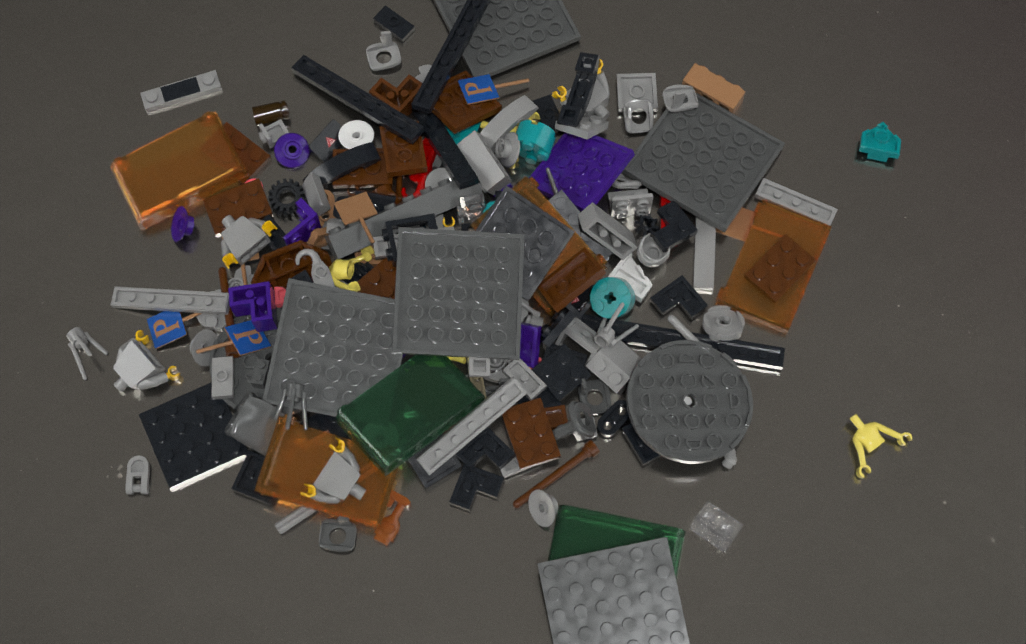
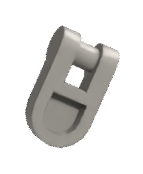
[125,455,150,495]

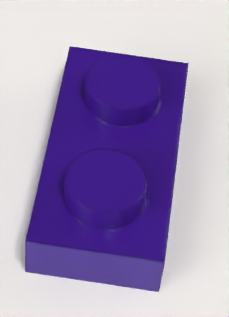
[520,322,542,368]

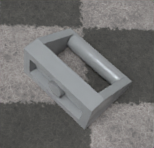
[555,317,601,370]

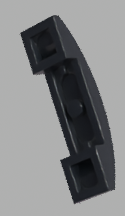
[557,52,600,127]
[303,142,382,190]

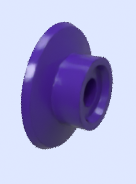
[274,133,310,168]
[171,206,194,242]

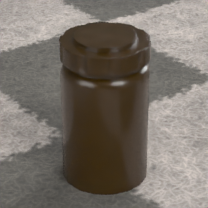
[252,100,290,126]

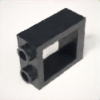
[381,213,438,267]

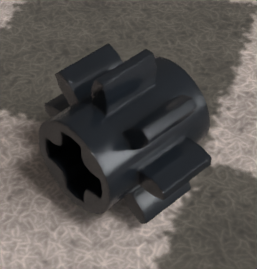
[634,214,659,237]
[352,261,374,282]

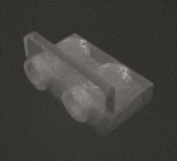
[457,193,485,226]
[690,501,744,552]

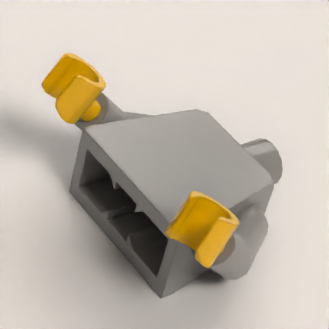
[552,59,611,120]
[221,215,278,269]
[114,330,180,392]
[300,437,367,504]

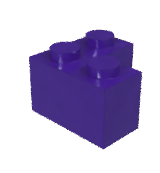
[228,281,278,332]

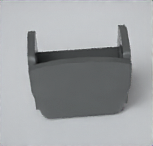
[224,392,292,457]

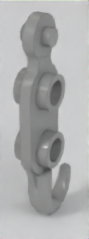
[295,249,335,287]

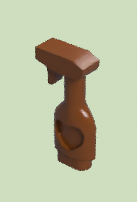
[373,490,411,546]

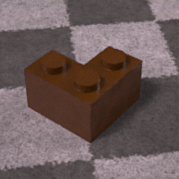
[369,74,422,117]

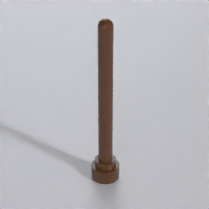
[218,267,241,359]
[513,440,600,508]

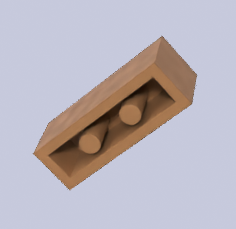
[682,63,746,114]

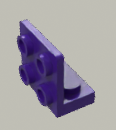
[283,198,321,246]

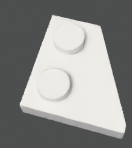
[608,253,652,303]

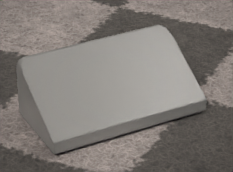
[302,172,331,217]

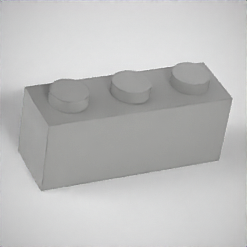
[457,130,512,195]
[578,202,638,260]

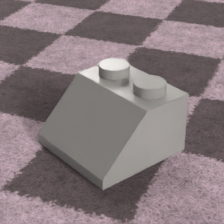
[586,336,642,395]

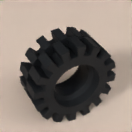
[268,178,306,218]

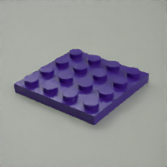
[526,132,635,211]

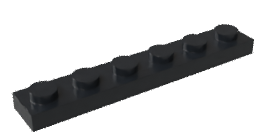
[411,109,479,190]

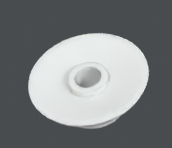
[338,120,374,149]

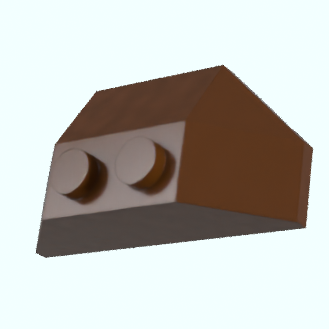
[251,240,332,292]

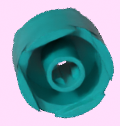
[516,120,556,165]
[590,277,635,319]

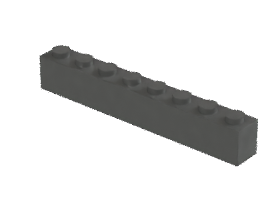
[324,178,483,259]

